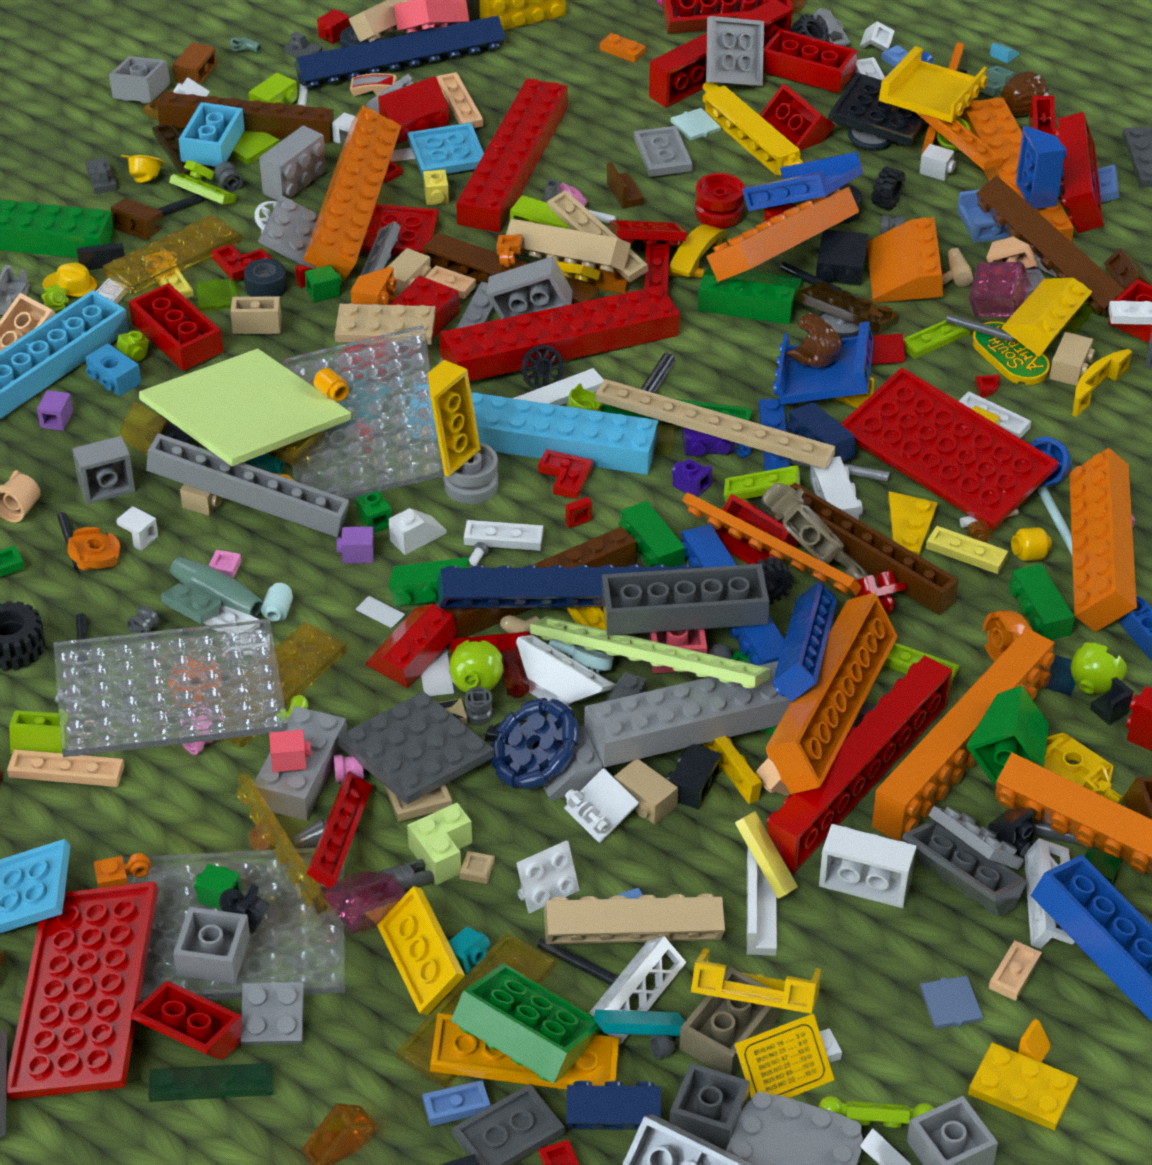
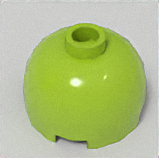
[449,640,504,693]
[1070,642,1127,694]

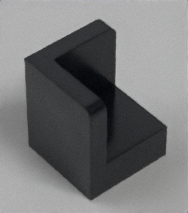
[1090,677,1134,726]

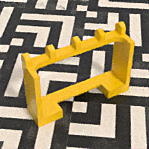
[691,948,822,1014]

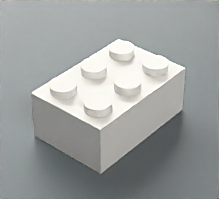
[819,824,916,908]

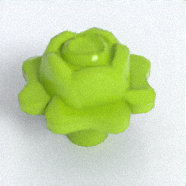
[41,284,69,312]

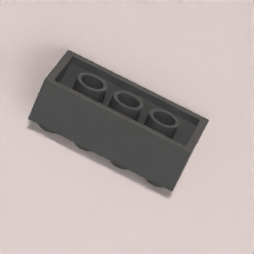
[902,820,1027,917]

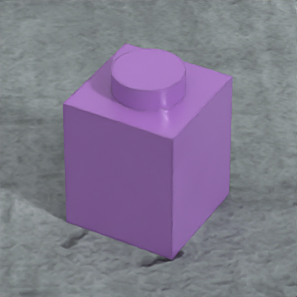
[37,390,73,431]
[337,527,374,563]

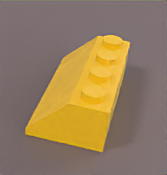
[1001,278,1092,357]
[427,360,481,477]

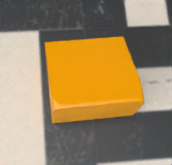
[1018,1019,1051,1062]

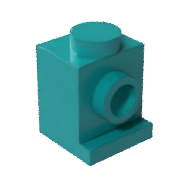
[448,926,491,980]

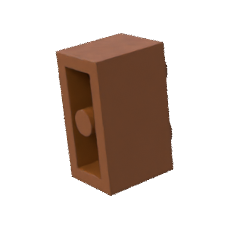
[172,42,217,85]

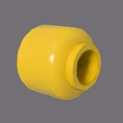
[1011,527,1052,561]

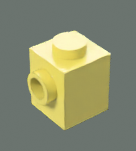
[423,170,449,205]

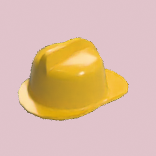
[120,155,165,183]
[42,263,97,297]

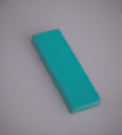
[593,1009,685,1036]

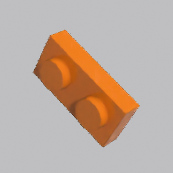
[600,33,646,63]

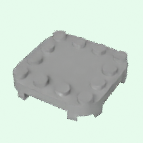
[726,1092,863,1165]

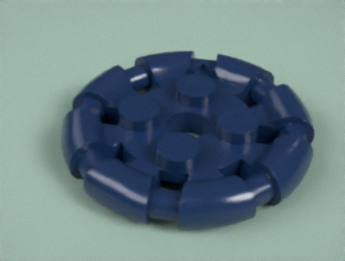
[491,698,580,790]

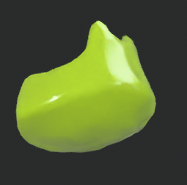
[566,383,603,412]

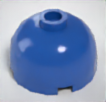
[1030,437,1072,488]

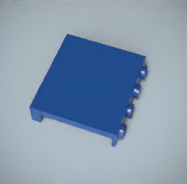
[742,152,863,211]
[773,321,874,405]

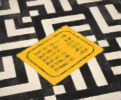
[734,1013,835,1099]

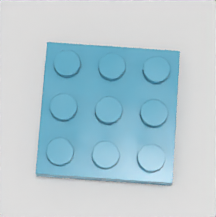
[407,123,484,178]
[0,839,71,933]

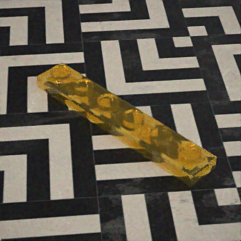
[236,772,327,915]

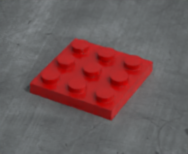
[360,204,439,256]
[609,220,687,245]

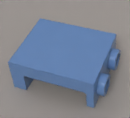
[957,190,1011,243]

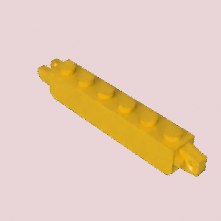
[703,82,803,175]

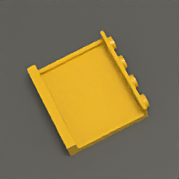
[879,46,988,123]

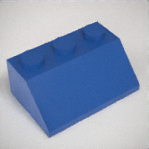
[1015,126,1067,209]

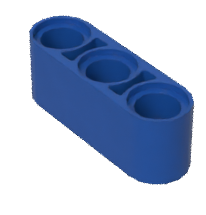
[1119,596,1152,661]

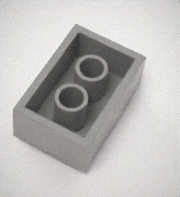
[259,126,326,201]
[486,256,573,319]

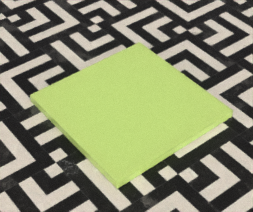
[139,349,351,466]

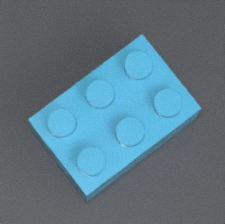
[179,102,245,167]

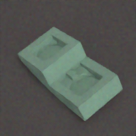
[980,65,1015,97]

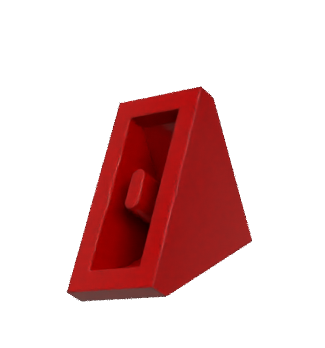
[1028,95,1056,136]

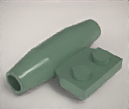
[161,557,263,624]

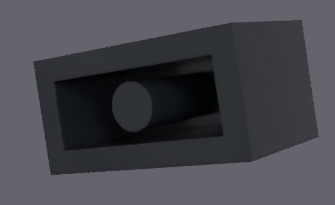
[667,744,722,810]

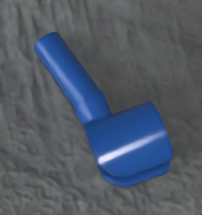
[735,443,752,458]

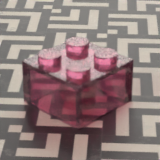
[969,262,1029,317]

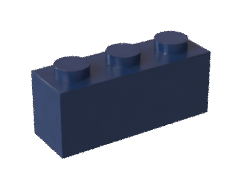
[787,402,855,461]
[566,1081,661,1130]

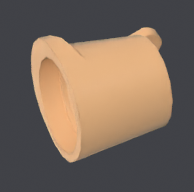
[0,470,41,523]

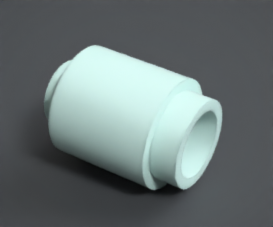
[261,583,293,622]

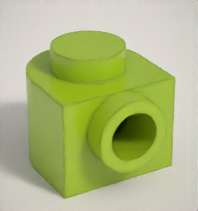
[117,331,149,362]

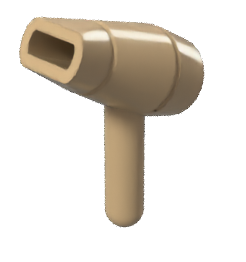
[942,248,973,287]

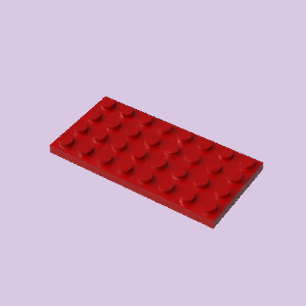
[841,367,1058,530]
[6,881,159,1100]

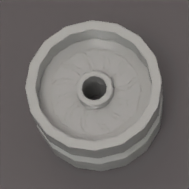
[443,442,499,504]

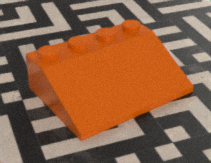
[867,217,943,303]

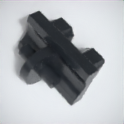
[219,883,270,934]

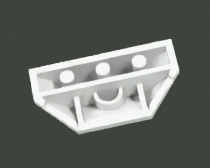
[516,635,616,704]

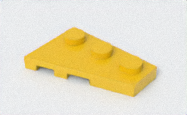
[888,491,938,556]

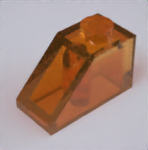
[301,1103,377,1165]

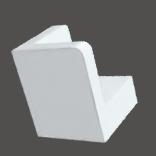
[860,22,895,51]
[332,113,355,144]
[117,506,159,551]

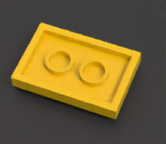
[968,1042,1078,1131]

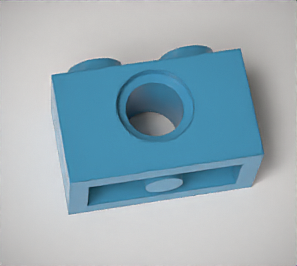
[85,343,141,397]

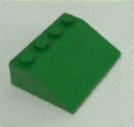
[698,266,802,325]
[451,963,602,1084]

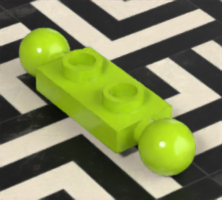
[818,1096,935,1128]

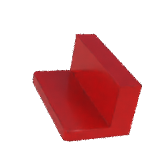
[871,333,905,365]

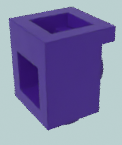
[672,458,712,497]

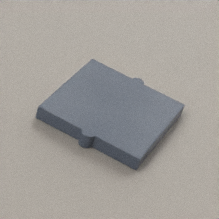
[920,976,983,1029]

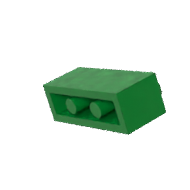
[618,501,685,567]
[388,557,471,606]
[1008,564,1075,640]

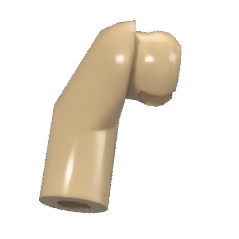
[500,615,539,633]

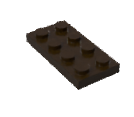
[795,282,900,333]

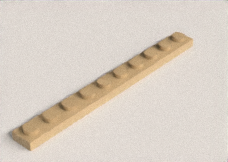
[595,379,836,469]

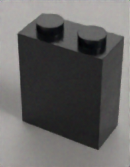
[816,229,869,286]

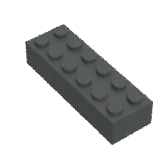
[602,564,769,635]

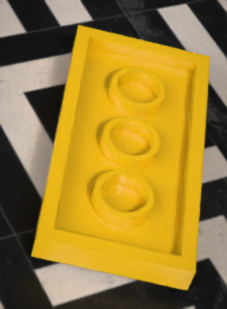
[377,886,465,1015]

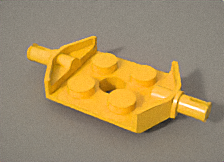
[1044,733,1124,805]

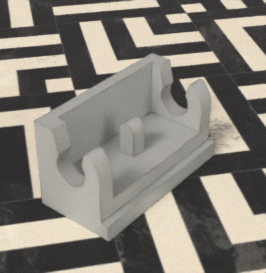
[0,265,31,315]

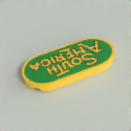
[973,321,1050,385]

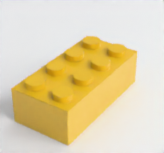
[480,0,566,31]

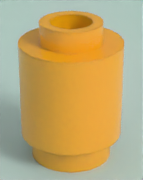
[313,368,349,402]

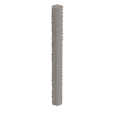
[790,459,890,482]

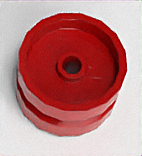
[695,173,745,228]

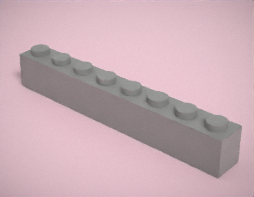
[146,433,349,537]

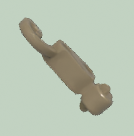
[763,483,870,581]

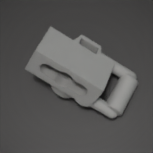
[813,8,850,47]

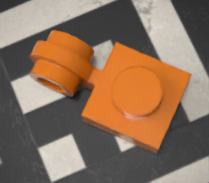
[496,234,523,267]
[94,853,151,888]

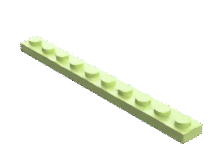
[530,616,770,688]

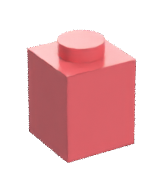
[269,730,311,772]

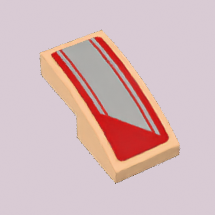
[350,73,397,97]

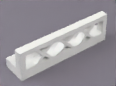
[1024,838,1075,949]
[747,847,777,956]
[588,936,686,1044]

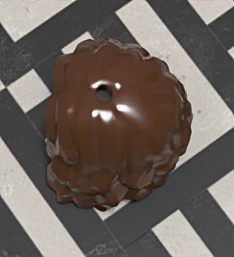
[1000,71,1050,117]
[786,313,842,368]

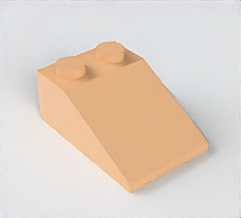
[0,293,56,351]

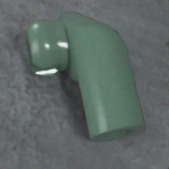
[230,37,262,53]

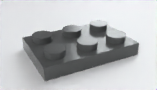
[452,1084,565,1165]

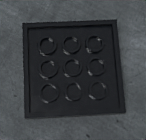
[828,72,926,146]

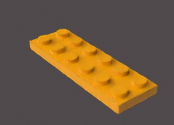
[430,1013,619,1090]

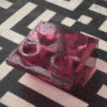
[319,871,406,934]

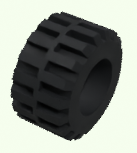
[0,601,46,671]

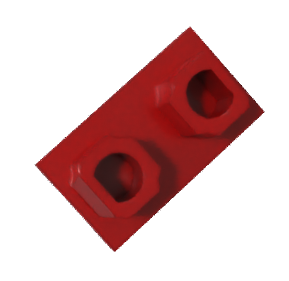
[853,570,906,615]

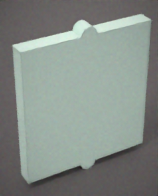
[671,108,721,141]

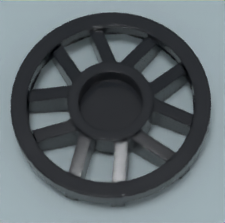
[520,345,564,390]

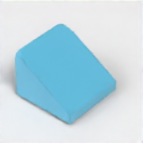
[990,43,1019,64]

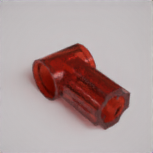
[499,647,529,699]

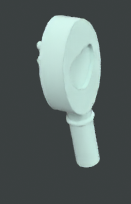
[549,639,614,672]

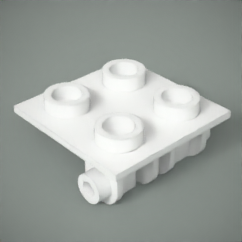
[564,768,639,843]
[516,840,580,913]

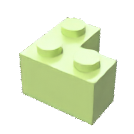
[407,803,472,885]

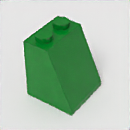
[967,685,1049,785]

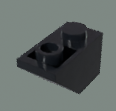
[988,808,1035,856]

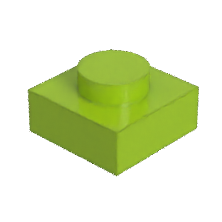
[184,160,215,181]

